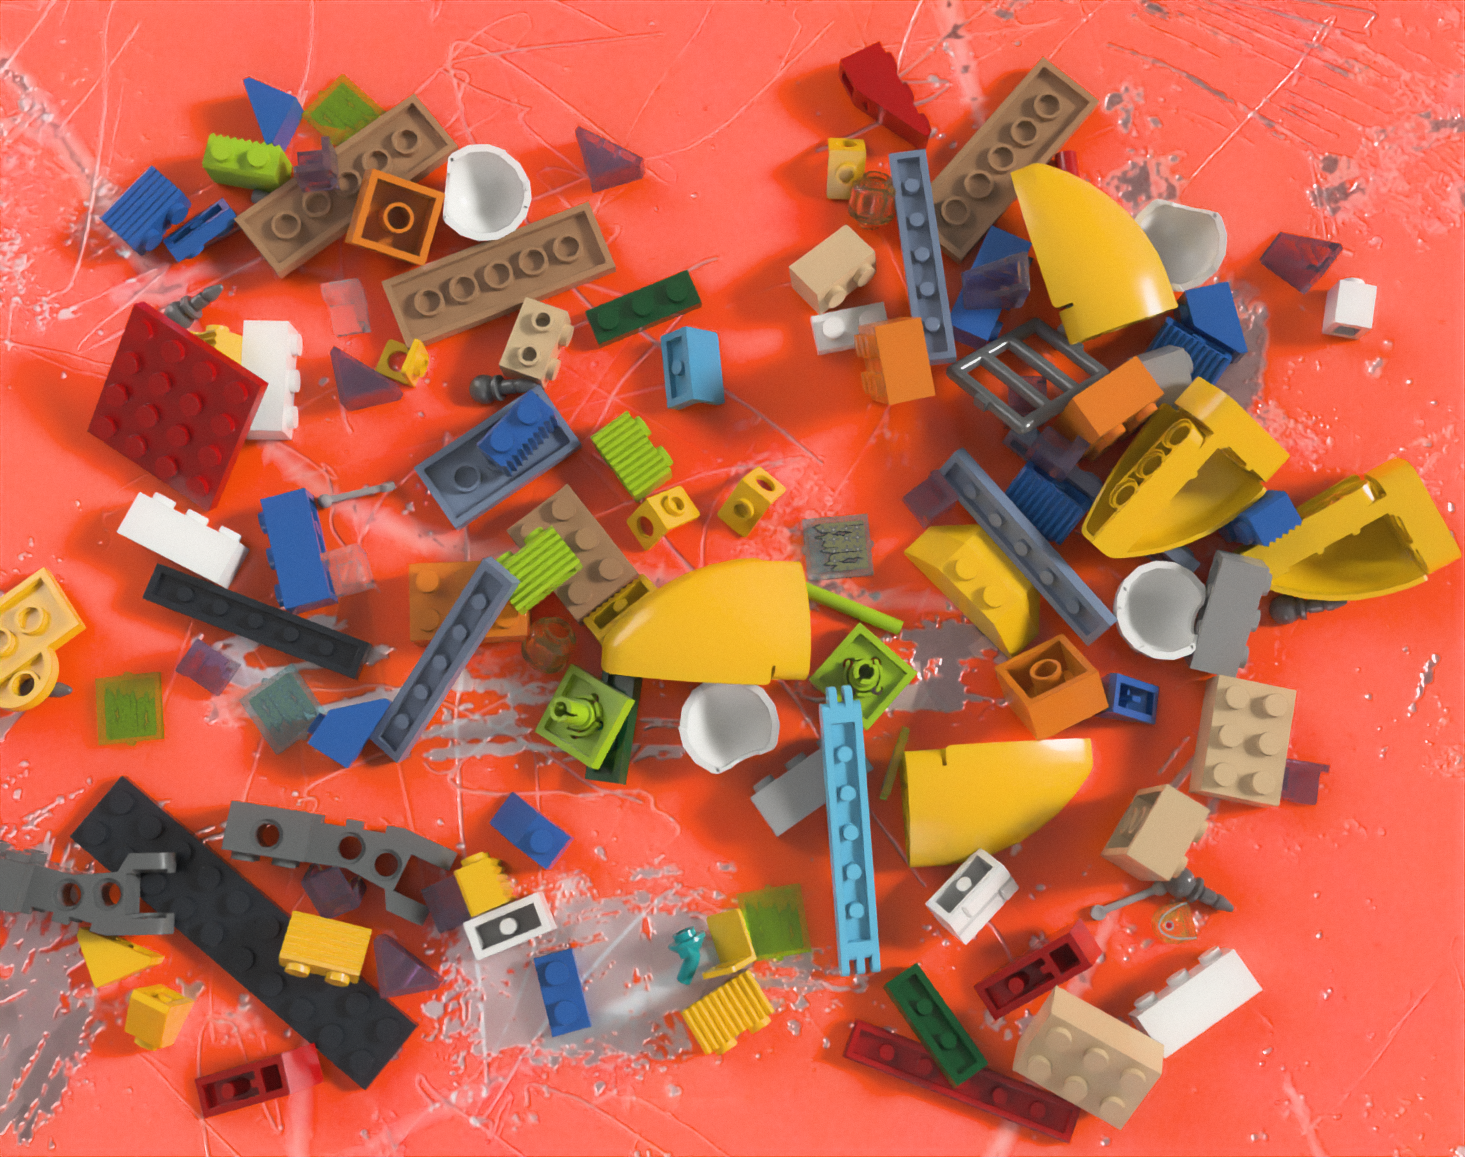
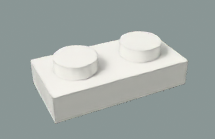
[810,302,887,355]

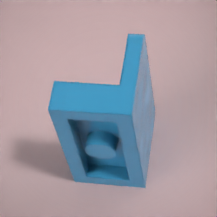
[660,326,725,410]

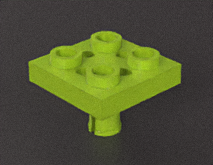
[808,622,918,731]
[535,663,635,770]

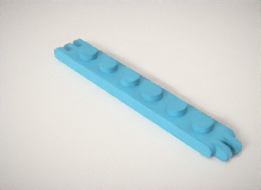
[819,685,881,977]

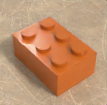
[854,317,935,405]
[1051,355,1164,464]
[409,560,532,647]

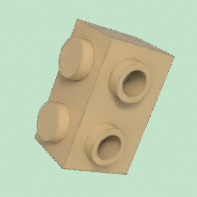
[789,224,877,315]
[499,297,574,390]

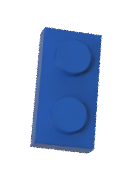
[163,198,237,262]
[534,948,592,1037]

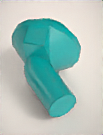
[668,926,706,985]

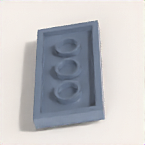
[414,384,582,532]

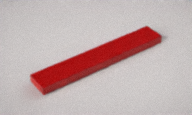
[842,1017,1081,1144]

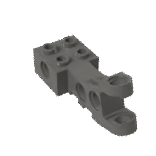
[221,800,458,926]
[0,840,177,936]

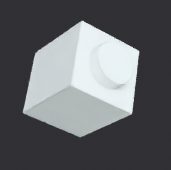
[1322,278,1377,340]

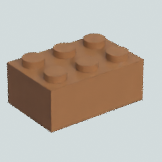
[506,484,639,627]

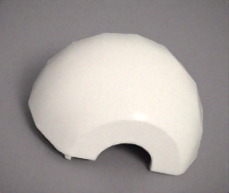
[443,144,532,241]
[1135,199,1228,292]
[1113,561,1207,660]
[678,683,780,774]

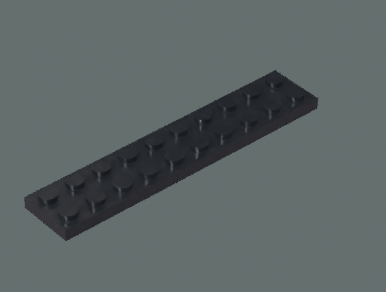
[69,776,419,1090]

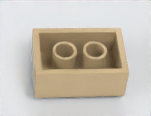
[1188,674,1297,808]
[1100,784,1210,881]
[1012,986,1164,1130]

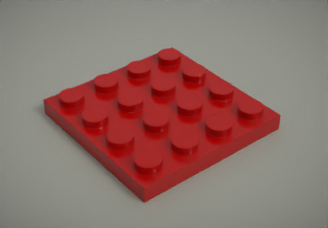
[87,301,269,512]

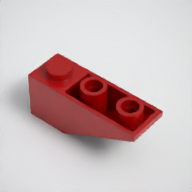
[838,41,931,150]

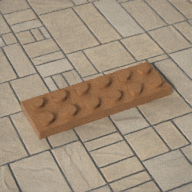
[931,57,1100,265]
[234,93,459,279]
[381,201,617,350]

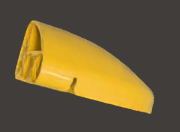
[1011,163,1178,345]
[1082,376,1290,558]
[1232,456,1462,601]
[601,558,811,685]
[899,738,1093,868]

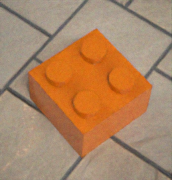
[345,168,445,266]
[994,633,1109,742]

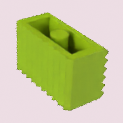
[202,133,293,193]
[590,411,674,503]
[496,525,583,615]

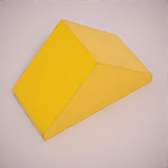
[76,926,165,988]

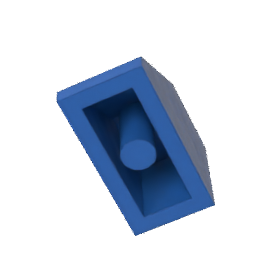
[1173,281,1248,364]
[307,698,392,769]
[489,792,575,870]

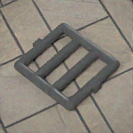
[946,317,1111,435]

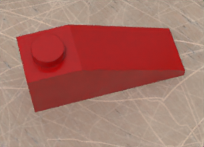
[973,918,1103,1021]
[194,1043,324,1119]

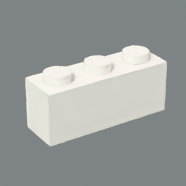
[241,320,303,440]
[117,492,250,589]
[1128,946,1263,1059]

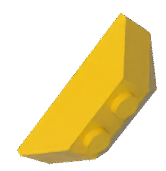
[903,524,1040,659]

